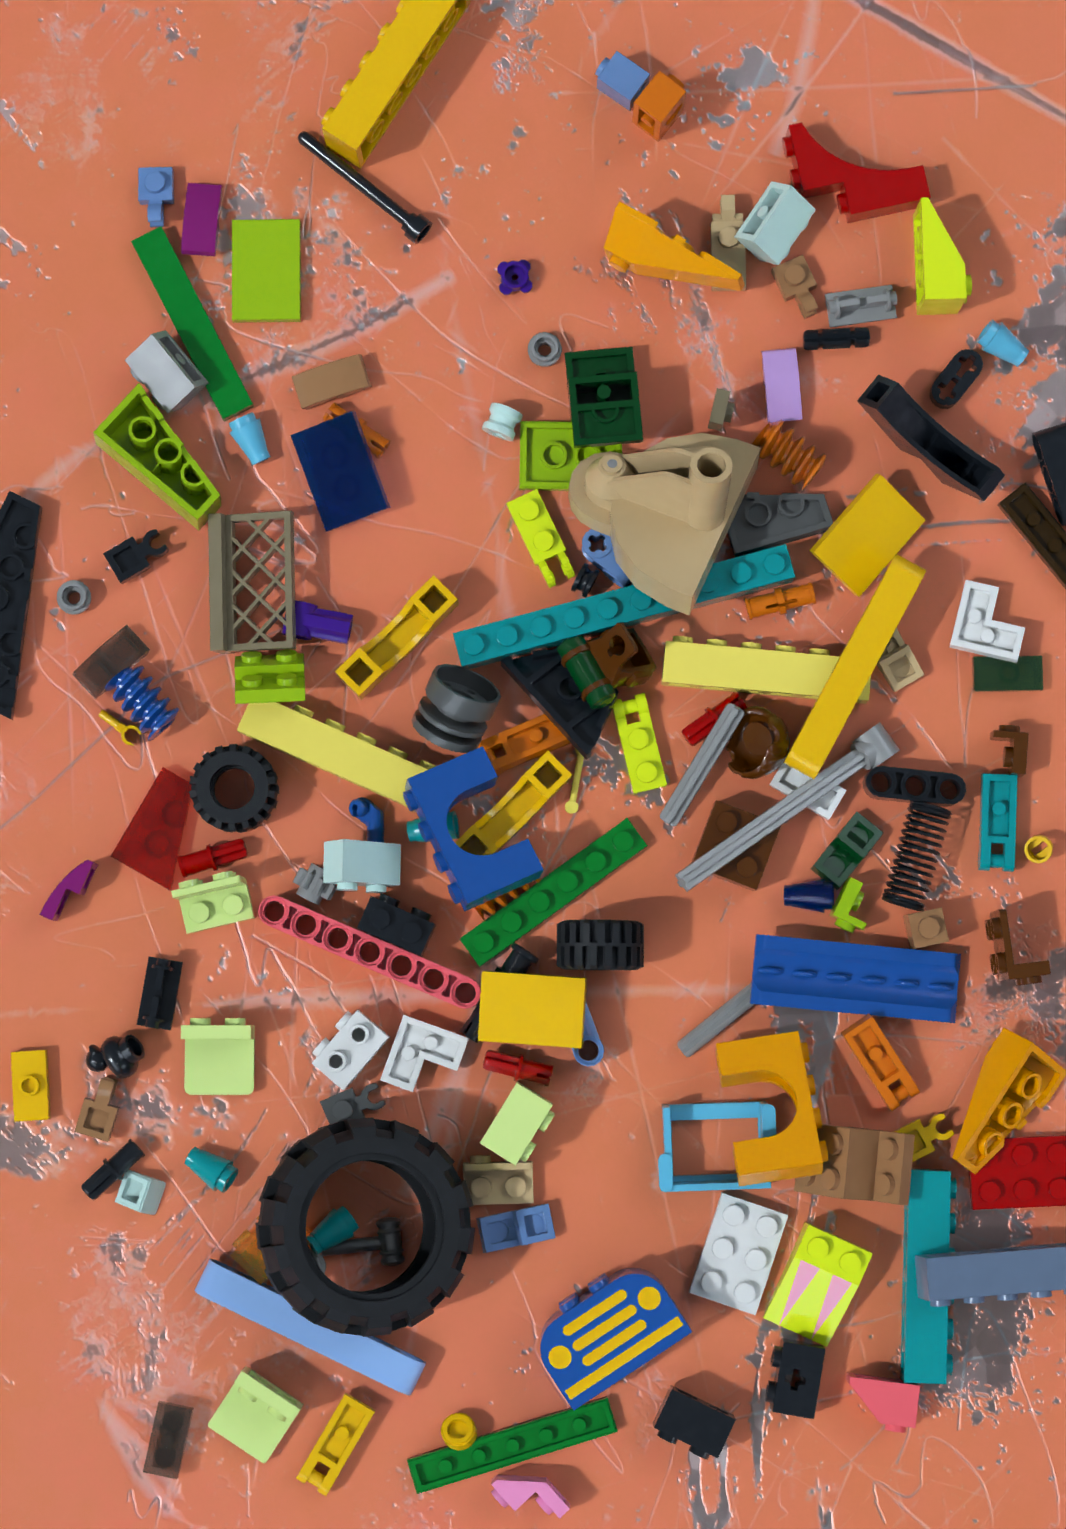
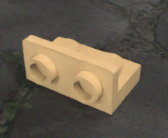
[463,1155,534,1205]

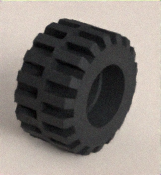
[189,744,279,833]
[557,920,644,970]

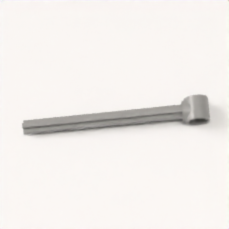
[675,722,900,892]

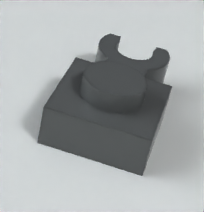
[320,1083,386,1124]

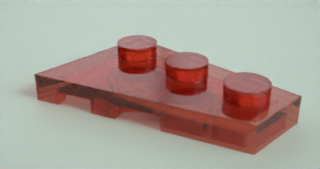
[111,767,191,891]

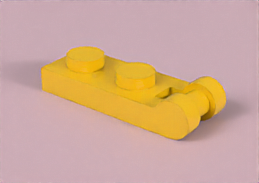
[296,1392,375,1496]

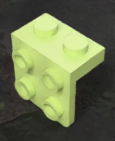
[181,1018,255,1095]

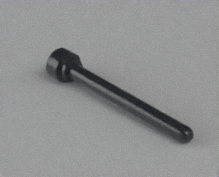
[298,131,432,244]

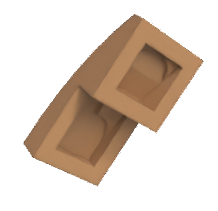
[292,354,372,410]

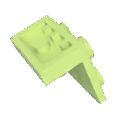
[171,871,255,934]
[208,1366,304,1463]

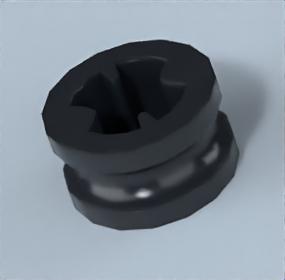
[571,563,600,598]

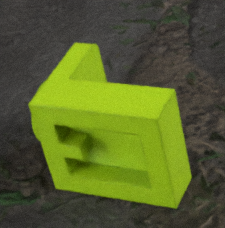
[829,877,867,933]

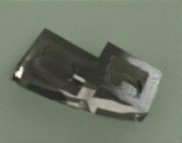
[72,625,150,700]

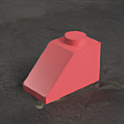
[846,1373,920,1433]

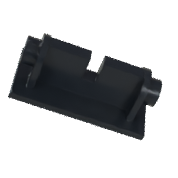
[137,957,183,1030]

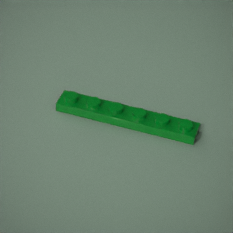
[460,818,647,967]

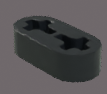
[929,349,983,409]

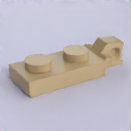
[710,195,746,291]

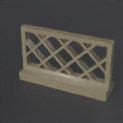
[208,511,296,654]

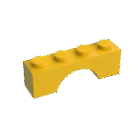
[335,575,459,700]
[455,751,572,855]

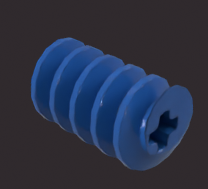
[105,666,179,741]

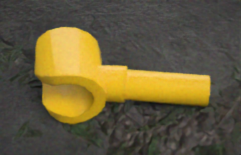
[98,709,142,746]

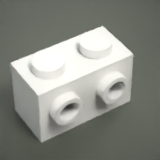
[312,1010,390,1090]

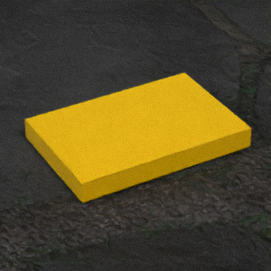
[809,474,925,597]
[478,971,587,1048]

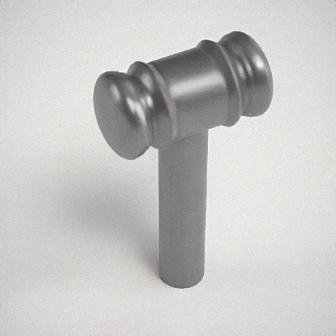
[321,1217,405,1266]

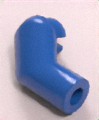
[349,797,384,842]

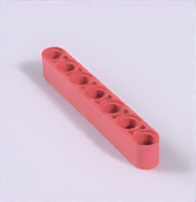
[258,895,481,1009]

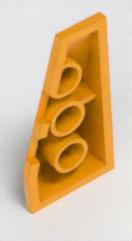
[952,1028,1066,1174]

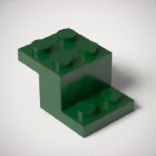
[565,347,643,448]

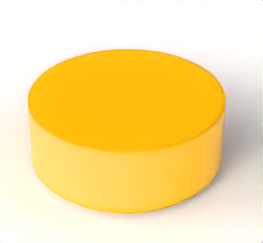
[441,1413,477,1451]

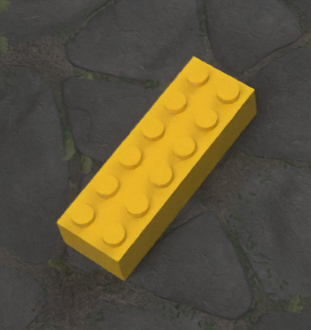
[321,0,470,169]

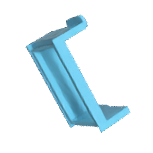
[658,1101,777,1192]

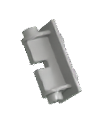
[825,285,897,328]

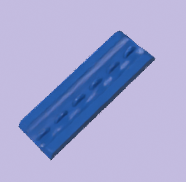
[750,934,961,1023]

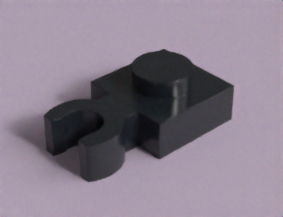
[103,529,169,584]

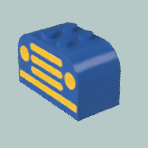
[540,1268,692,1411]

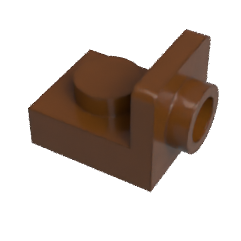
[990,725,1029,777]

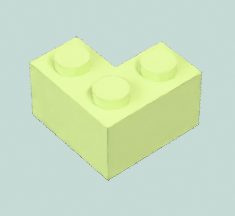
[480,1081,555,1166]

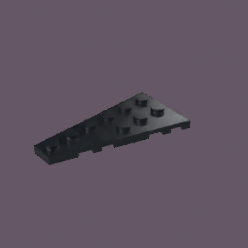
[0,491,42,720]

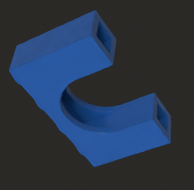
[403,746,544,912]

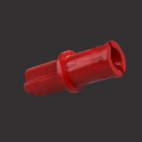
[682,692,747,746]
[177,839,248,878]
[483,1050,554,1086]

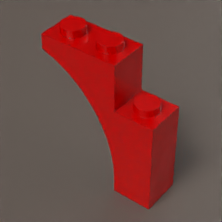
[782,122,931,223]

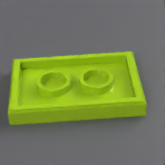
[232,219,301,323]
[519,421,622,491]

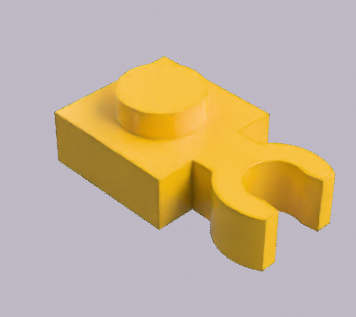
[893,1113,954,1162]

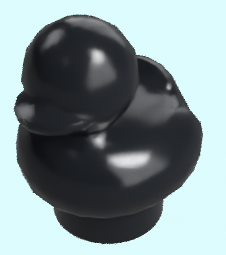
[85,1035,145,1078]

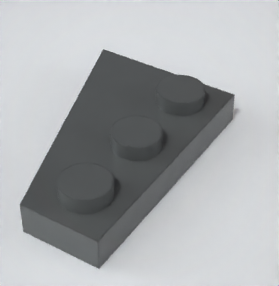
[727,492,833,557]

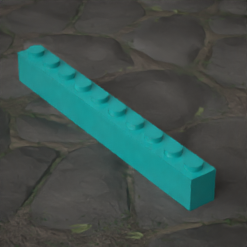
[453,544,795,669]

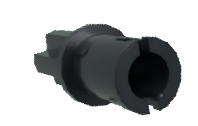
[81,1139,145,1200]

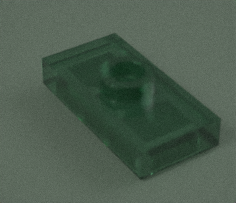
[972,656,1043,692]

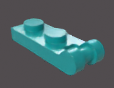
[978,774,1018,872]

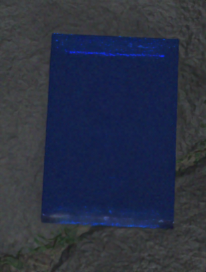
[291,411,391,532]

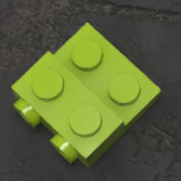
[234,649,305,704]

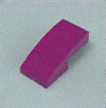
[181,183,222,256]
[39,860,98,921]

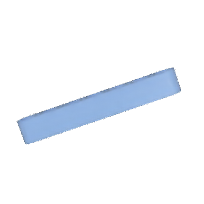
[194,1259,426,1396]

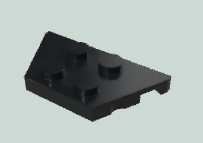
[501,646,619,760]

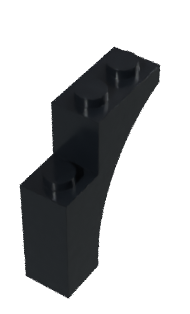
[857,375,1005,501]

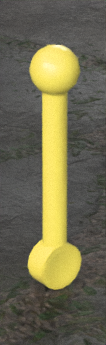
[565,748,584,814]

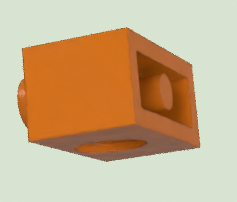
[632,70,686,142]

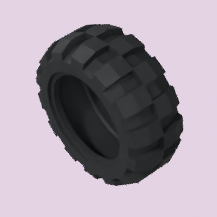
[255,1117,475,1337]

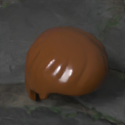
[726,706,790,779]

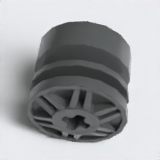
[412,664,501,753]

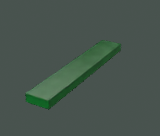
[131,226,254,422]
[407,1396,618,1494]

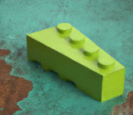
[93,383,221,531]

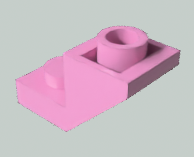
[491,1475,570,1519]

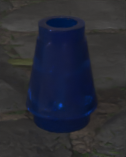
[784,879,834,913]

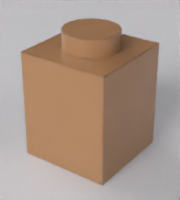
[903,907,949,949]

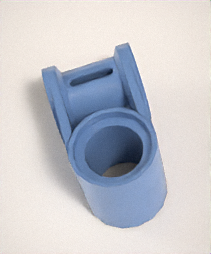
[582,529,631,588]

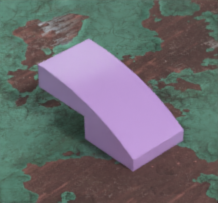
[761,348,802,423]

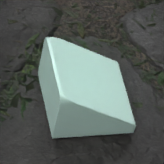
[115,1169,166,1215]

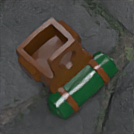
[557,622,657,710]

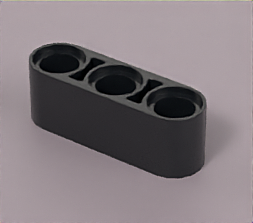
[1032,423,1066,526]
[862,766,966,807]

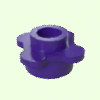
[497,260,533,295]

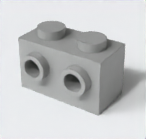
[125,330,209,413]

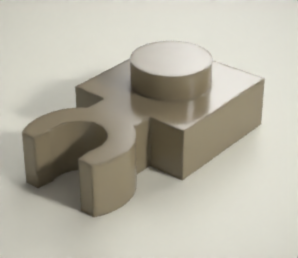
[708,388,735,431]

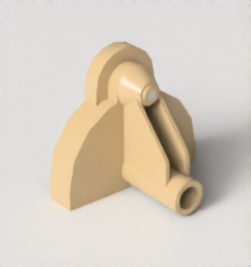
[568,433,761,616]

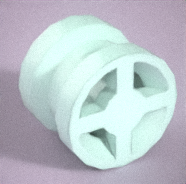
[482,402,523,441]

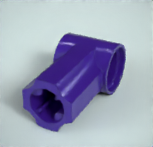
[281,600,353,645]

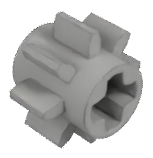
[293,863,337,905]

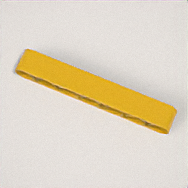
[784,554,927,779]

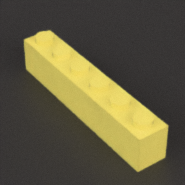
[661,636,871,704]
[237,702,436,807]

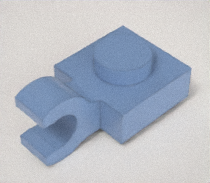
[138,167,174,227]

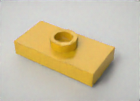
[11,1050,51,1122]

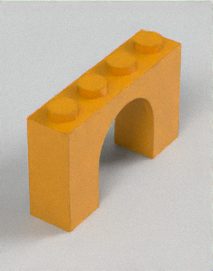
[716,1031,828,1186]

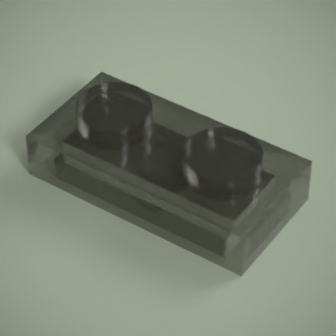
[143,1401,194,1479]

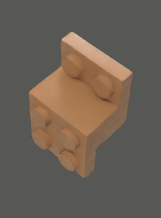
[794,1124,915,1205]

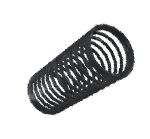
[881,801,952,911]

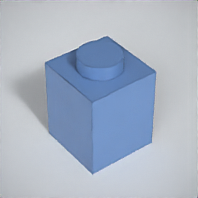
[595,51,650,111]

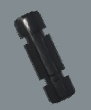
[803,327,870,350]

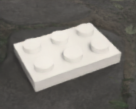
[689,1192,788,1315]

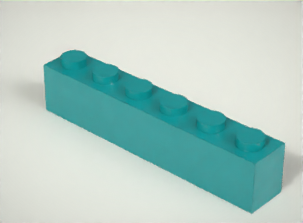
[900,1168,957,1384]

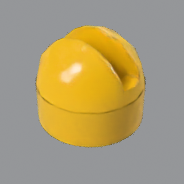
[1024,835,1053,863]

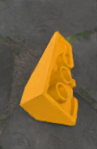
[604,201,745,291]

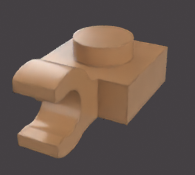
[771,255,818,319]
[74,1076,120,1142]

